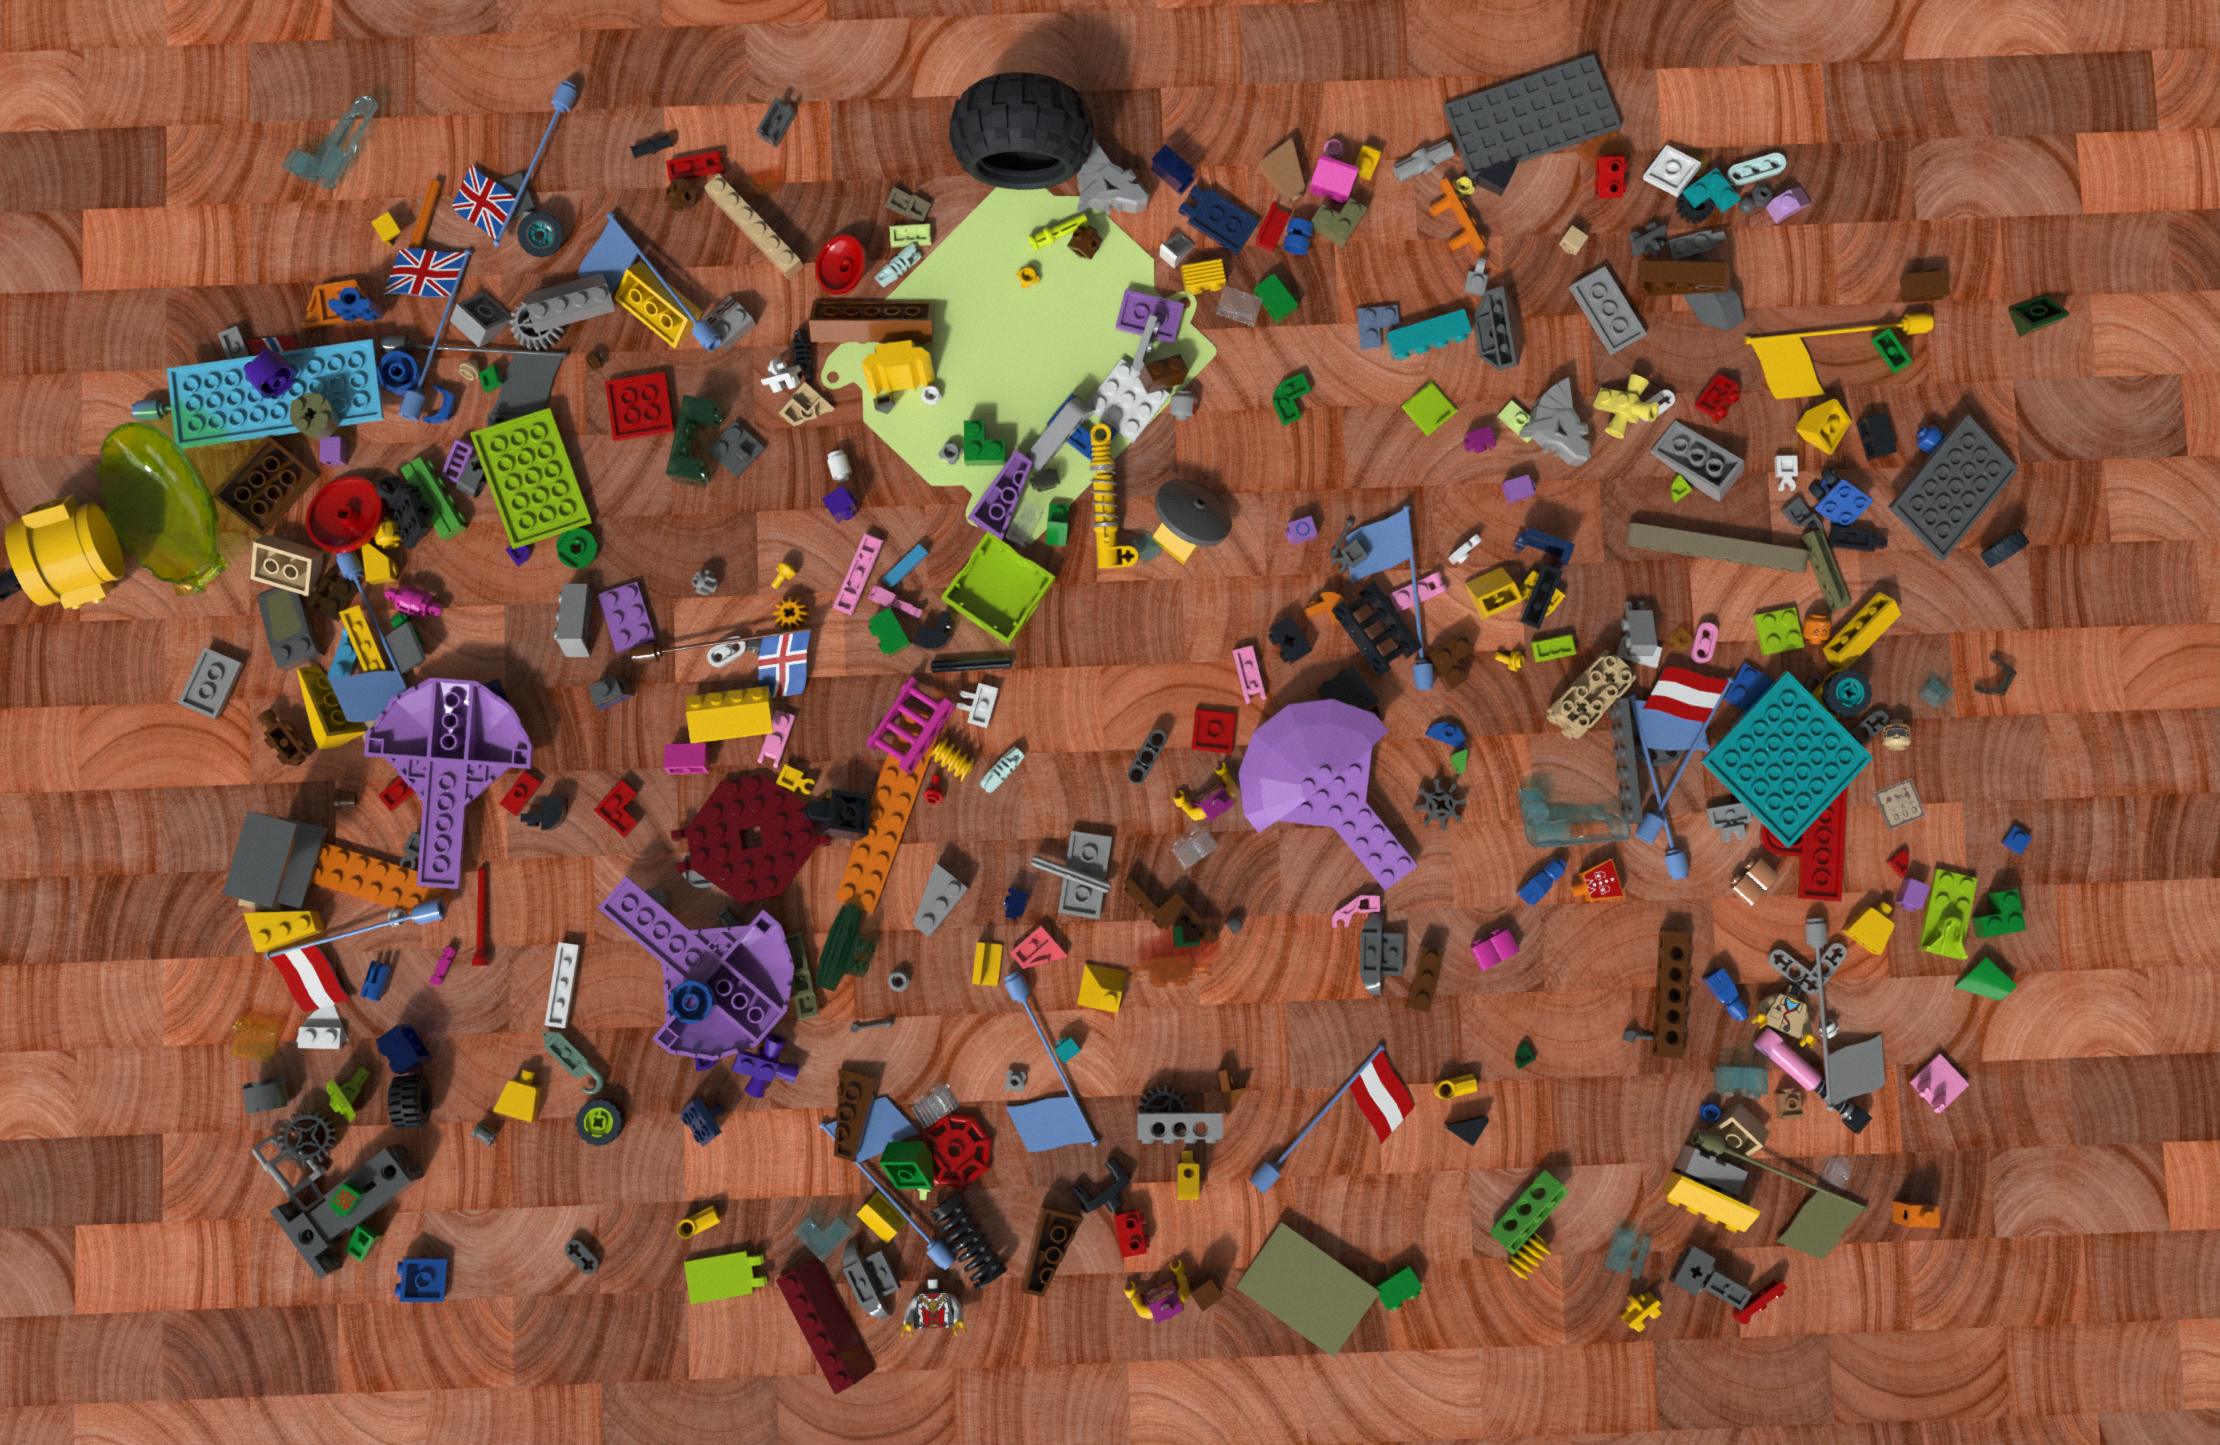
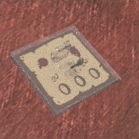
[1873,778,1927,831]

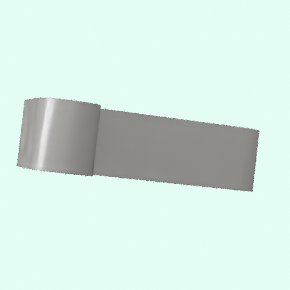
[1025,397,1094,472]

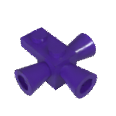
[732,1033,799,1098]

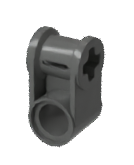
[456,456,487,498]

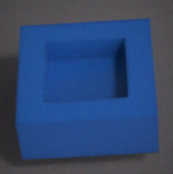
[2001,826,2033,855]

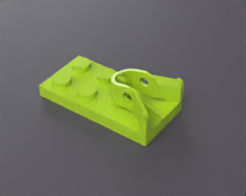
[1918,869,1978,960]

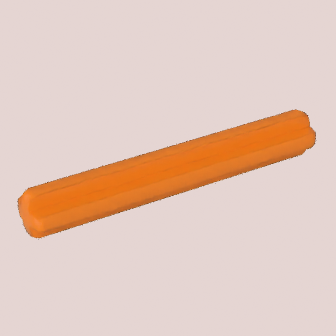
[408,179,442,249]

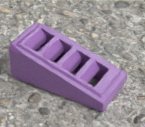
[441,438,476,483]

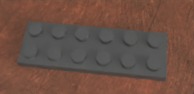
[1608,698,1643,825]

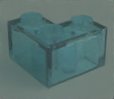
[1714,1066,1768,1099]

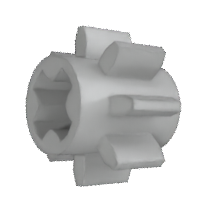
[692,569,718,595]

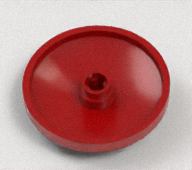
[306,476,386,554]

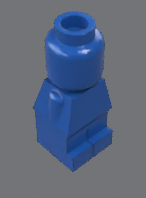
[1516,857,1567,906]
[1702,967,1749,1022]

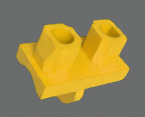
[1620,1291,1662,1332]

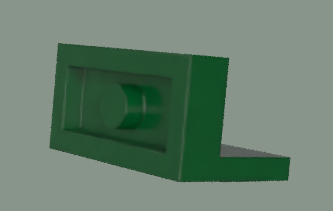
[1172,926,1201,948]

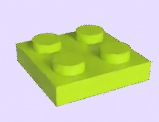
[1753,607,1804,656]

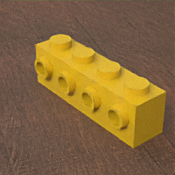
[1823,592,1901,670]

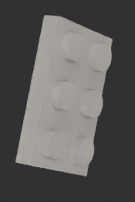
[178,647,244,720]

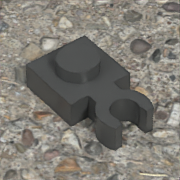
[1331,539,1370,573]
[400,832,421,871]

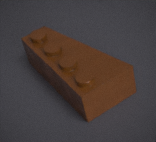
[1637,260,1730,297]
[1020,1205,1084,1297]

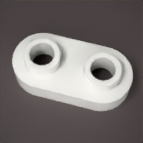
[707,636,747,668]

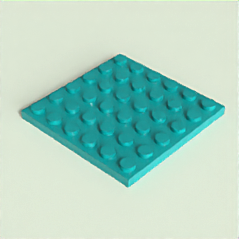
[1700,671,1873,848]

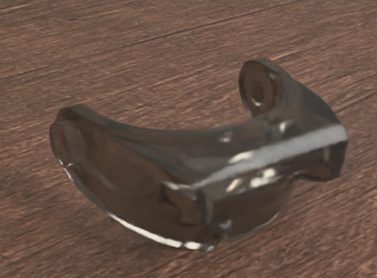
[1974,656,2017,696]

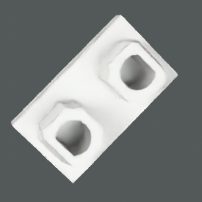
[761,358,801,393]

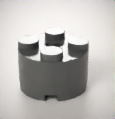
[241,1076,290,1114]

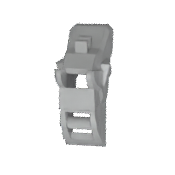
[1077,138,1150,215]
[1519,377,1592,466]

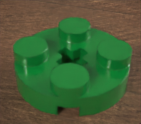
[556,528,599,570]

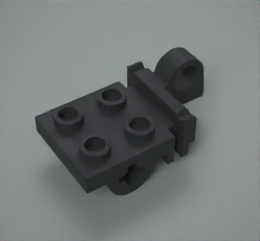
[376,476,434,549]

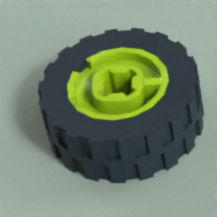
[575,1098,625,1146]

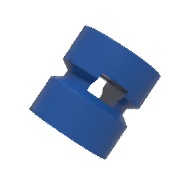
[1283,218,1314,255]

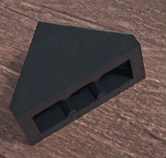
[1475,161,1517,197]
[1444,1115,1489,1146]

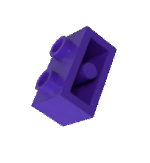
[822,486,858,523]

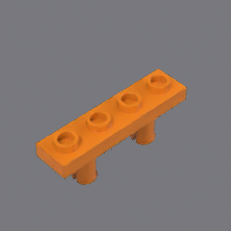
[1429,178,1487,256]

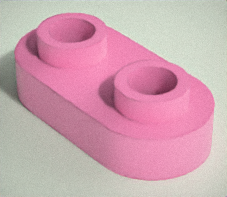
[1690,622,1718,663]

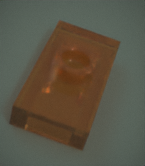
[736,169,781,200]

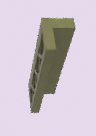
[1800,529,1851,613]

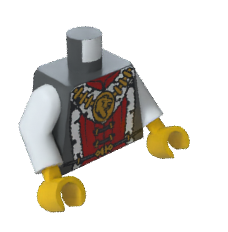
[901,1278,967,1338]

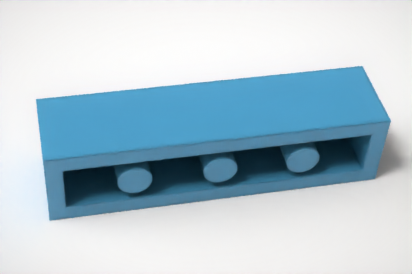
[882,544,929,590]

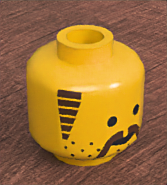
[374,517,402,549]

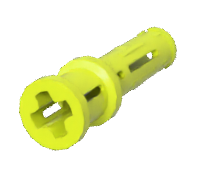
[1028,213,1089,252]

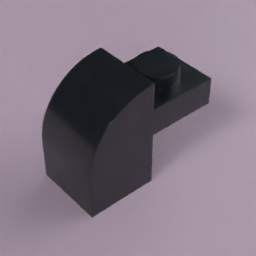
[913,611,953,652]
[520,797,568,831]

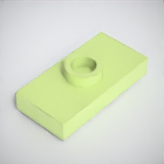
[890,223,931,248]
[1497,400,1532,443]

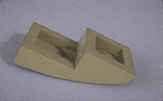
[885,187,931,222]

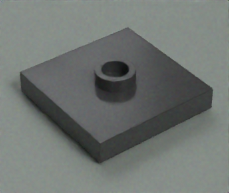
[496,172,537,221]

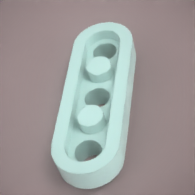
[1726,153,1786,186]

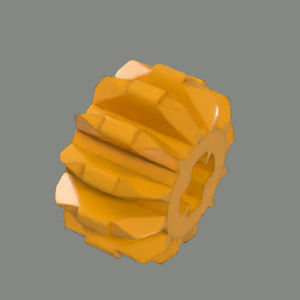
[773,596,809,630]

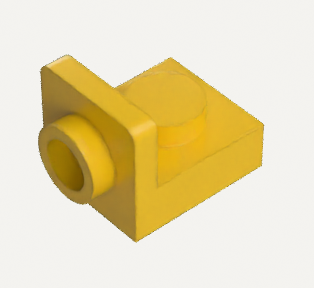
[1354,145,1381,181]

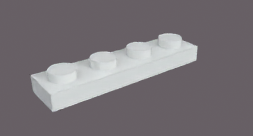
[545,942,581,1028]

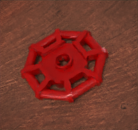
[920,1111,993,1189]

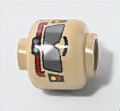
[1883,719,1911,750]

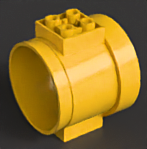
[5,494,125,609]

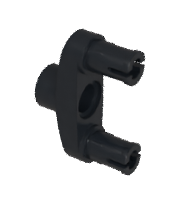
[1071,1156,1133,1214]

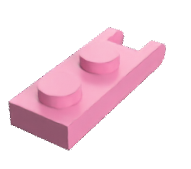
[1232,646,1266,704]
[758,710,796,769]

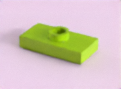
[1531,634,1576,663]

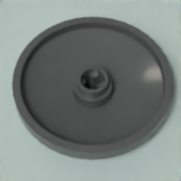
[1155,479,1232,547]

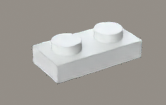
[298,1027,343,1049]

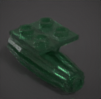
[815,903,877,991]

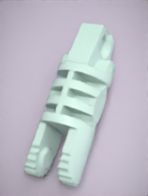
[875,243,922,287]
[979,746,1025,793]

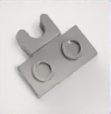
[1706,803,1753,843]

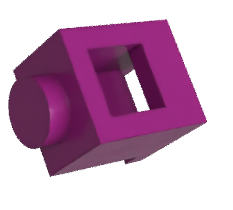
[1463,426,1497,454]

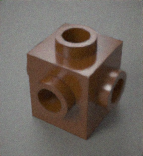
[664,178,699,212]
[1067,226,1103,260]

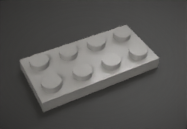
[1569,266,1647,356]
[1058,831,1112,919]

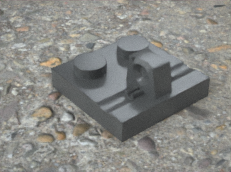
[707,421,765,478]

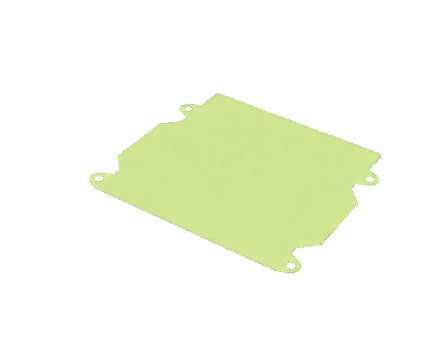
[821,187,1217,544]

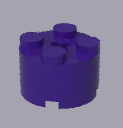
[243,348,297,399]

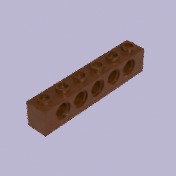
[1652,931,1692,1059]

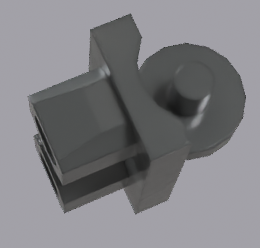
[1629,222,1668,257]

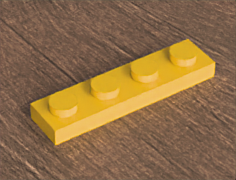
[339,605,387,673]

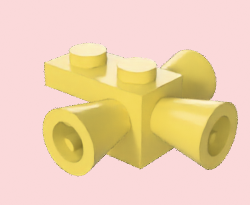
[1593,374,1659,438]

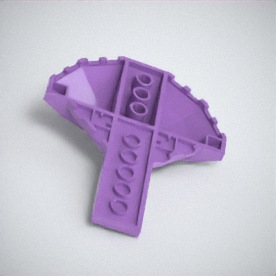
[364,678,534,889]
[1238,698,1418,891]
[598,876,795,1061]

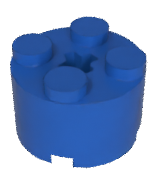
[376,351,425,397]
[669,979,716,1024]

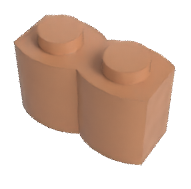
[1729,858,1779,906]

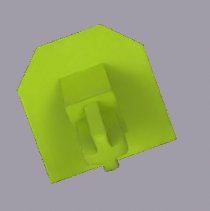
[326,1067,370,1123]

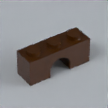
[1406,946,1443,1013]

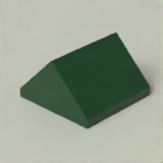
[2008,294,2069,337]

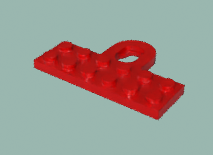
[1759,787,1847,902]

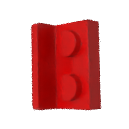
[1694,373,1741,424]

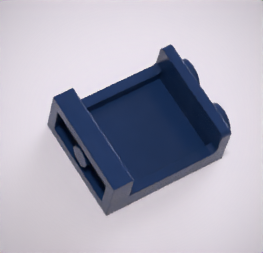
[1513,527,1575,570]

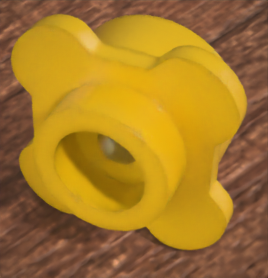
[1016,265,1040,289]

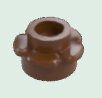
[585,351,603,371]

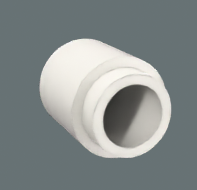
[827,450,852,482]

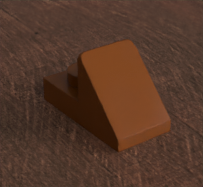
[1217,1069,1247,1113]

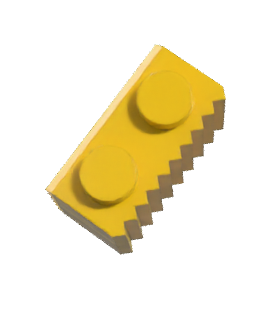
[1181,258,1226,295]

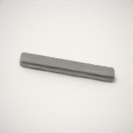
[1032,855,1111,893]

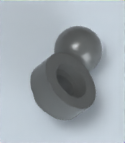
[1739,185,1772,214]

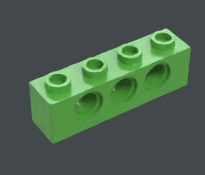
[1489,1170,1569,1255]

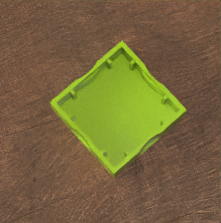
[941,531,1056,647]

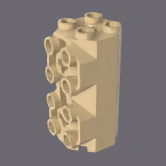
[1546,650,1636,739]

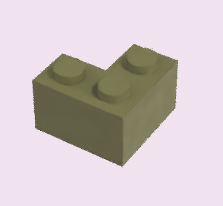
[1311,198,1367,248]

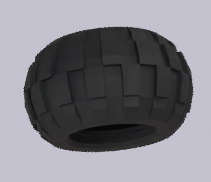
[949,72,1094,190]

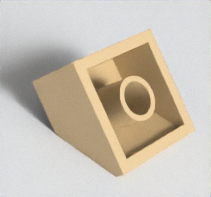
[1708,1102,1770,1165]

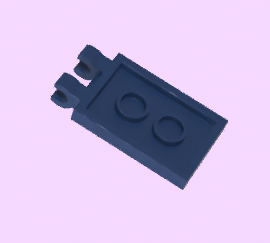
[1178,185,1259,256]

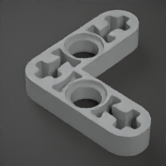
[1767,943,1847,995]

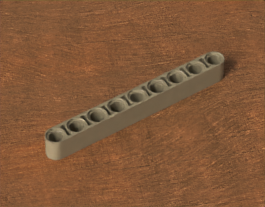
[1626,523,1809,573]

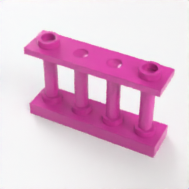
[866,677,956,775]

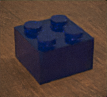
[376,1024,433,1075]

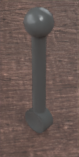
[1330,519,1354,558]
[850,1019,894,1033]

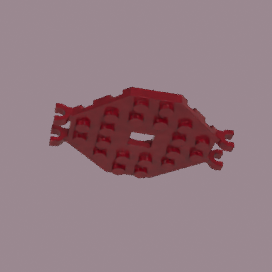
[671,774,831,903]

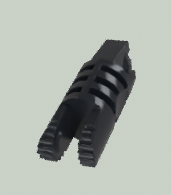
[792,328,813,381]

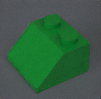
[879,1141,934,1189]

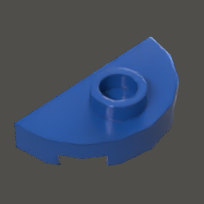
[1425,722,1465,751]

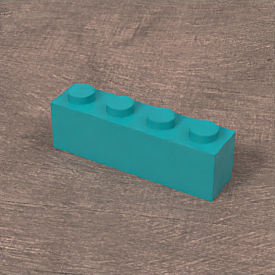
[1385,309,1472,361]

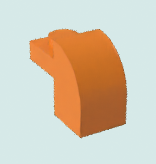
[1304,592,1349,626]

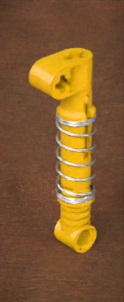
[1089,424,1138,569]

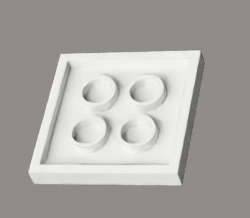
[1087,359,1170,444]

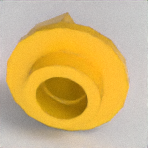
[771,561,796,589]
[1494,651,1524,671]

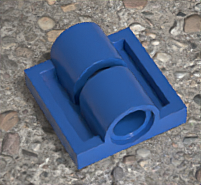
[328,287,383,321]

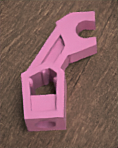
[868,585,922,618]
[1331,895,1380,928]

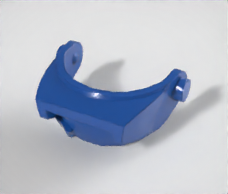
[422,384,457,424]

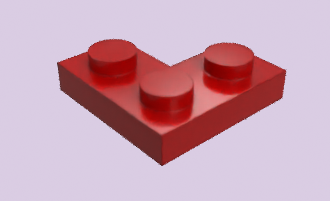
[593,779,640,838]

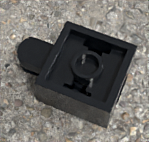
[803,788,871,841]

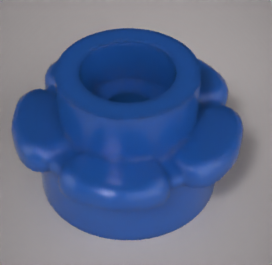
[1699,1102,1720,1123]

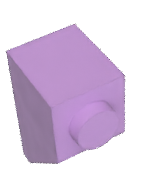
[1766,187,1811,224]

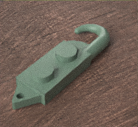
[542,1029,604,1094]

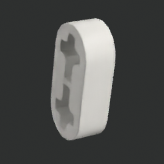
[1640,390,1675,421]

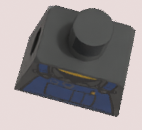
[588,676,634,711]

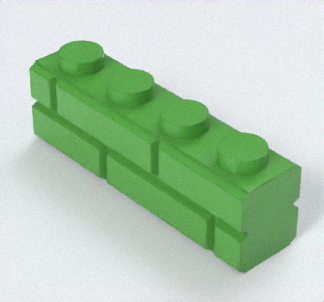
[401,457,467,541]

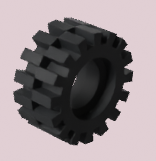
[1676,186,1716,224]

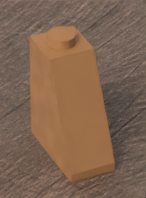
[1258,138,1305,205]

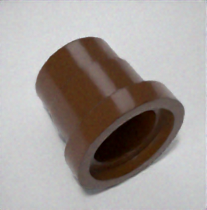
[334,788,357,809]

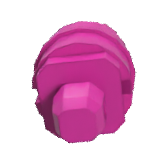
[385,585,444,618]

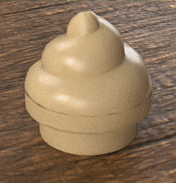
[459,359,480,381]

